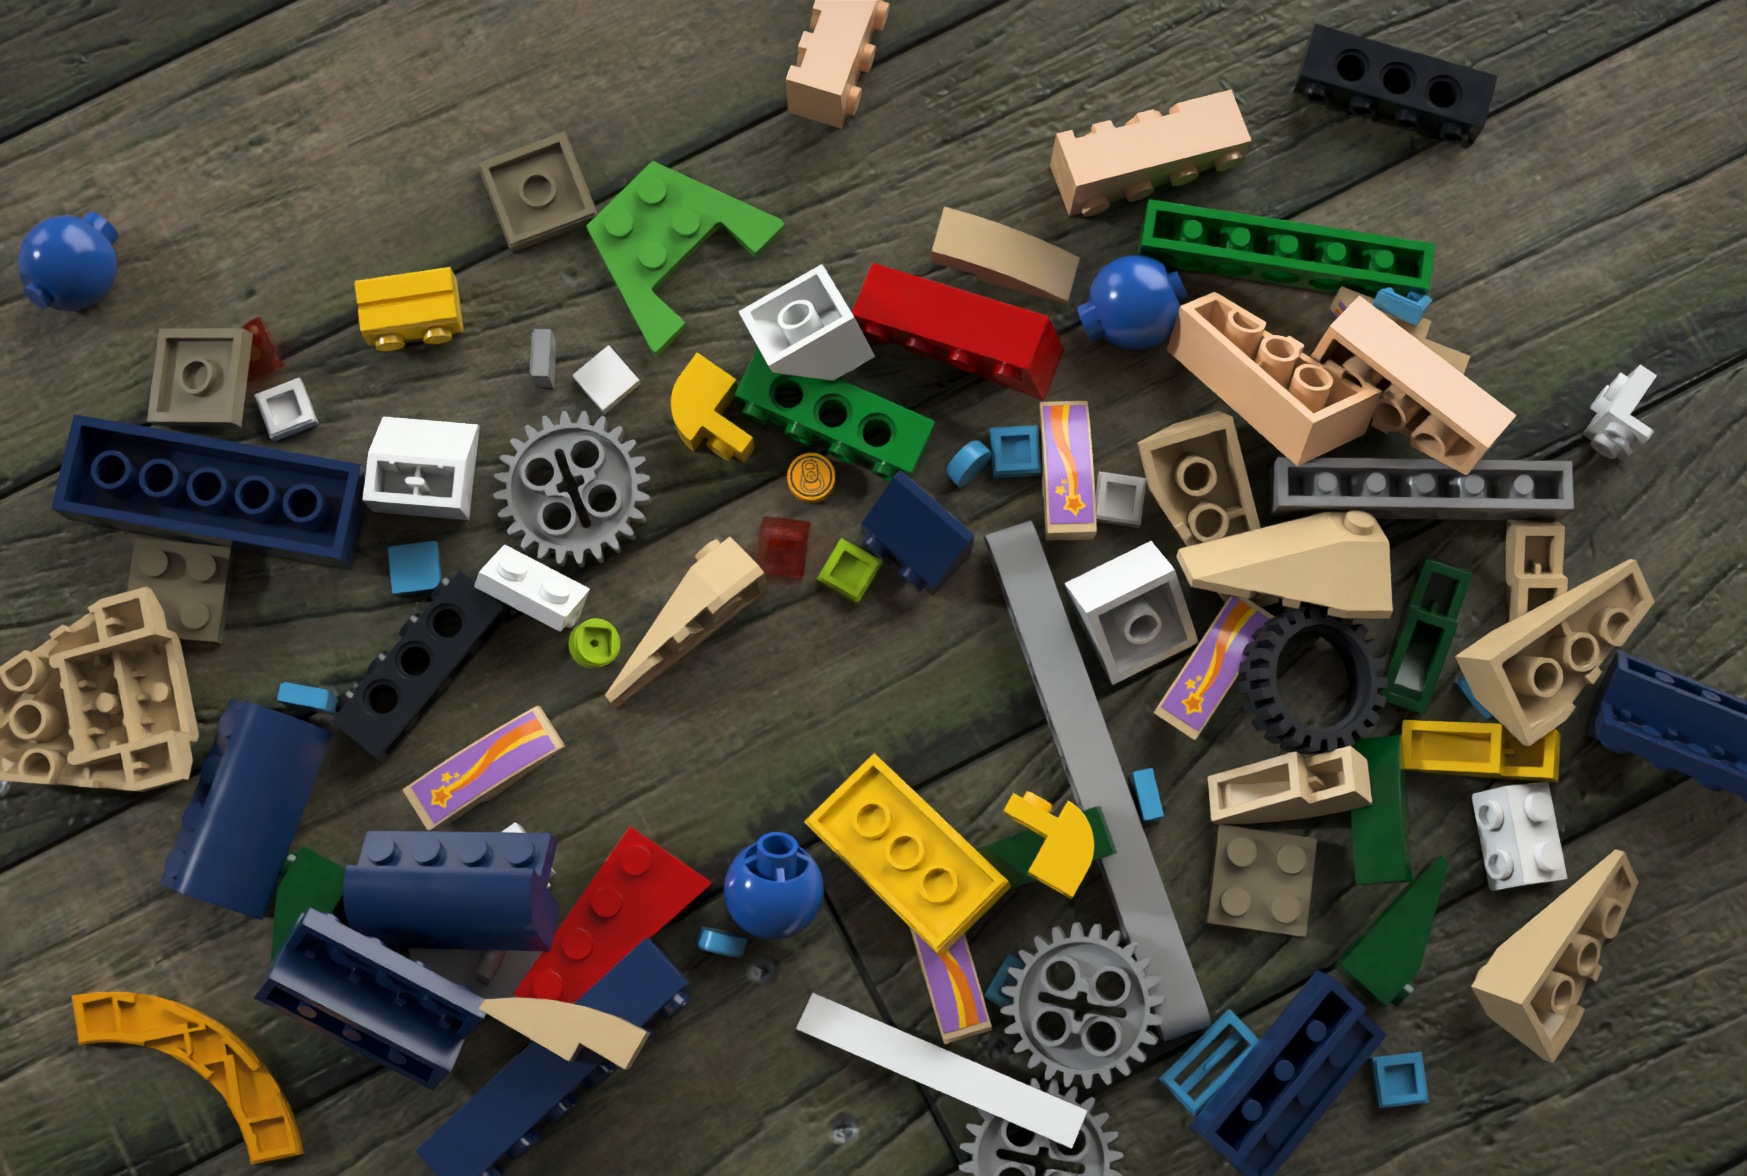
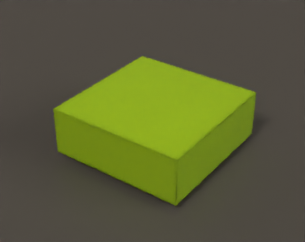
[817,538,883,606]

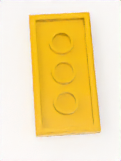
[804,753,1012,957]

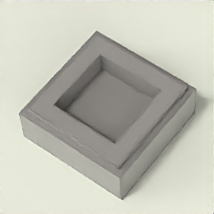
[529,329,557,388]

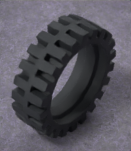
[1238,606,1387,755]

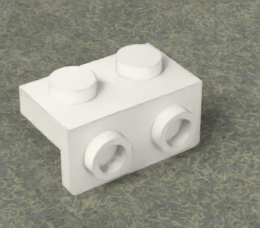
[1583,365,1657,460]
[474,544,590,632]
[1472,782,1567,891]

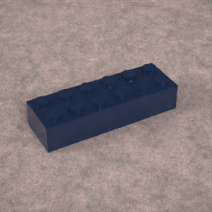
[52,414,366,570]
[415,937,694,1176]

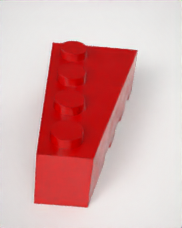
[852,262,1064,401]
[513,826,713,1004]

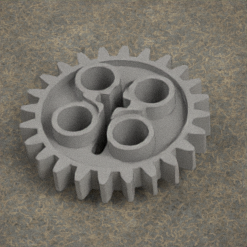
[493,411,652,568]
[1000,922,1165,1089]
[958,1078,1123,1176]

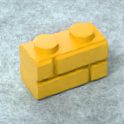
[355,267,463,351]

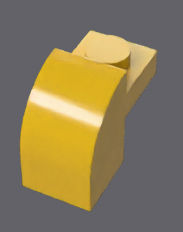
[671,353,755,463]
[1003,791,1094,899]

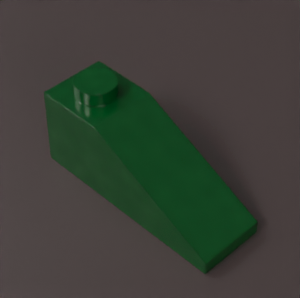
[270,845,346,964]
[1333,856,1449,1008]

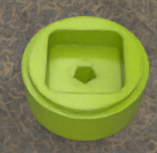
[568,618,620,669]

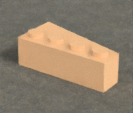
[786,0,890,129]
[1050,90,1251,217]
[1167,292,1382,466]
[1311,296,1516,476]

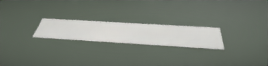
[796,993,1087,1148]

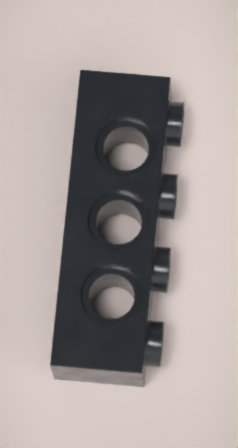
[1293,23,1498,144]
[331,570,511,764]

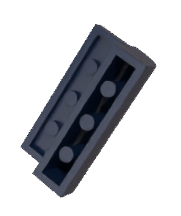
[1586,650,1747,802]
[159,699,333,920]
[343,831,561,952]
[254,907,486,1091]
[1188,971,1387,1176]

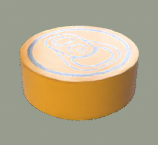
[787,453,836,503]

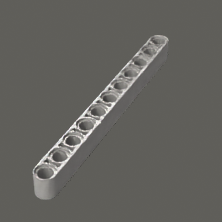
[984,520,1211,1042]

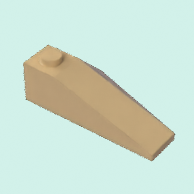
[1137,411,1279,607]
[1176,510,1393,619]
[605,537,768,709]
[1455,559,1655,746]
[1471,849,1639,1063]

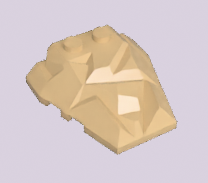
[0,587,199,792]

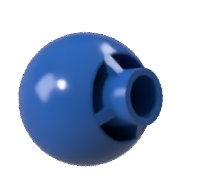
[18,212,119,311]
[1077,255,1188,351]
[724,832,824,940]

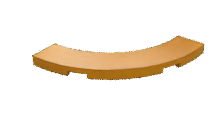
[72,992,304,1165]

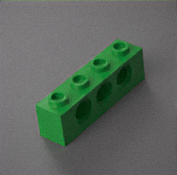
[735,347,935,482]

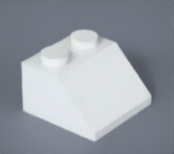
[738,264,875,381]
[1065,541,1199,685]

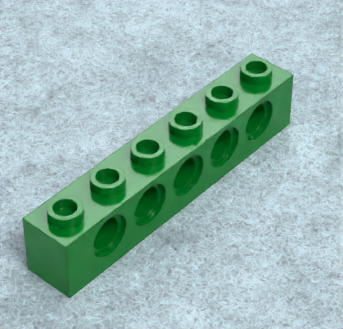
[1137,199,1436,299]

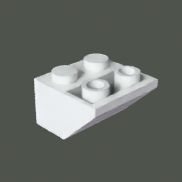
[363,417,480,520]

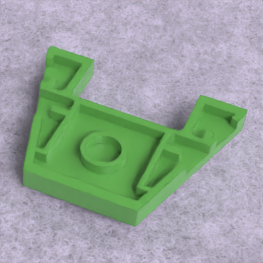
[586,161,786,357]

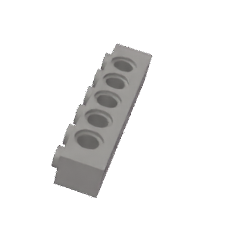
[1269,457,1574,521]

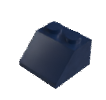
[861,470,975,596]

